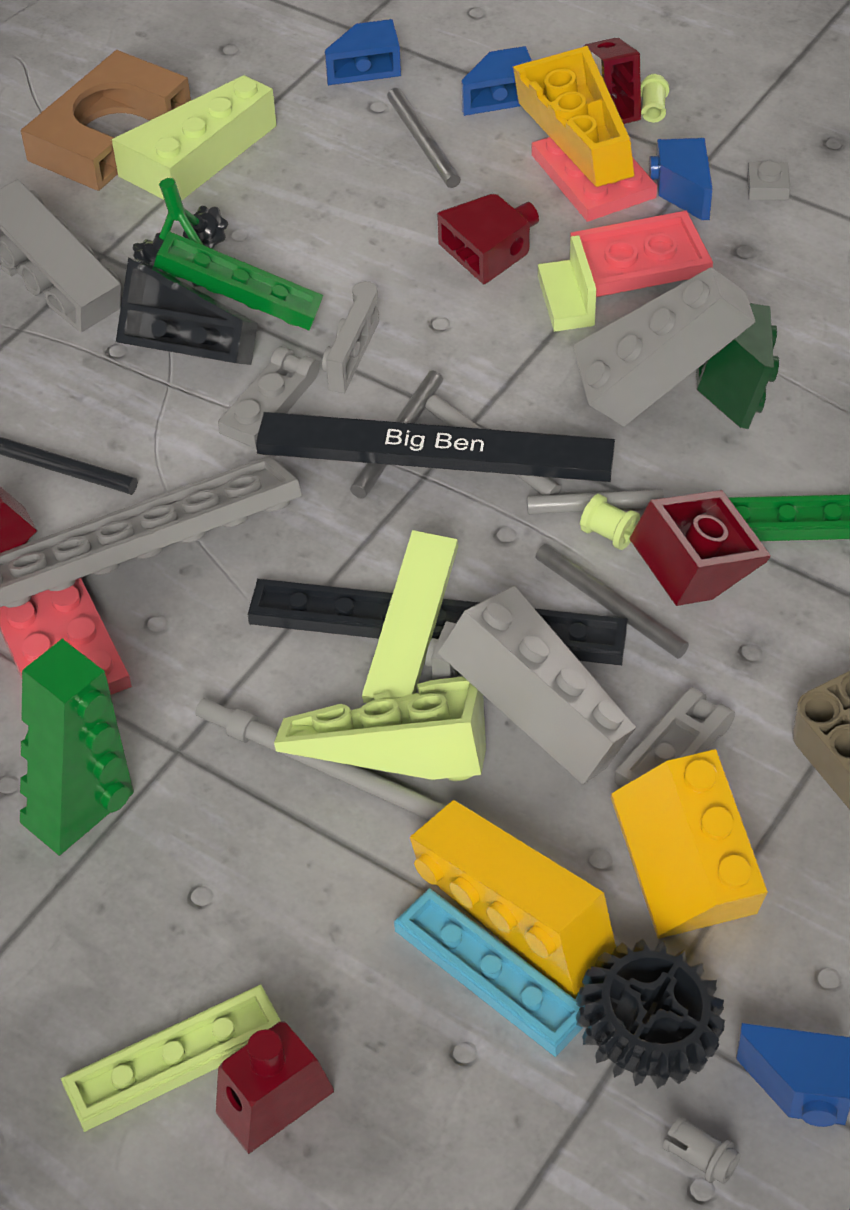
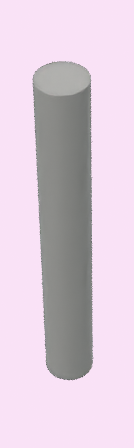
[527,489,664,514]

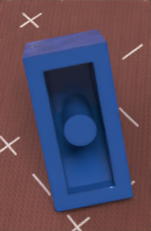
[325,19,401,86]
[461,46,532,116]
[649,138,713,220]
[736,1023,850,1127]

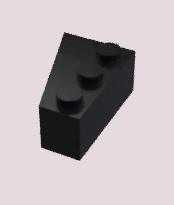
[116,257,258,365]

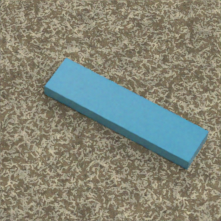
[394,888,584,1057]

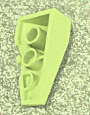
[274,677,486,781]

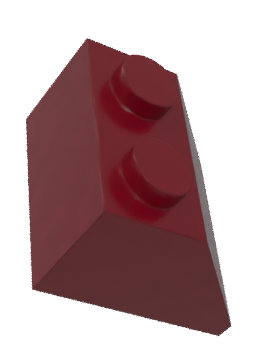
[629,490,771,606]

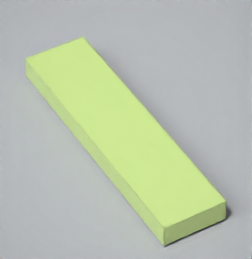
[362,530,458,703]
[60,984,281,1132]

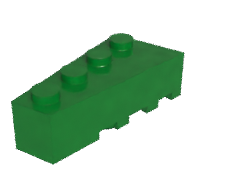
[20,638,134,856]

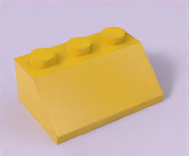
[610,749,768,939]

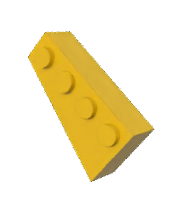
[513,46,635,187]
[410,800,616,999]

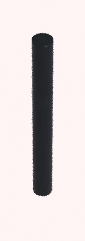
[0,437,138,495]

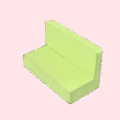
[538,235,596,332]

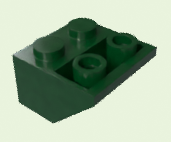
[696,303,779,429]

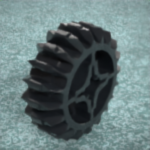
[576,938,725,1089]

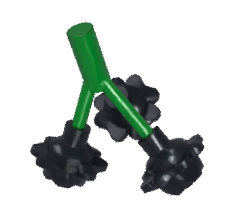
[132,178,236,287]

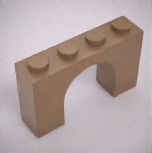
[21,49,191,191]

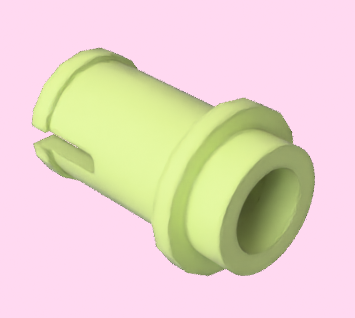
[641,74,669,123]

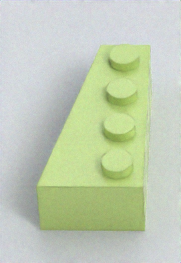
[112,75,277,200]

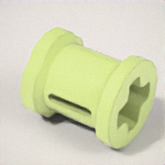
[580,494,640,550]

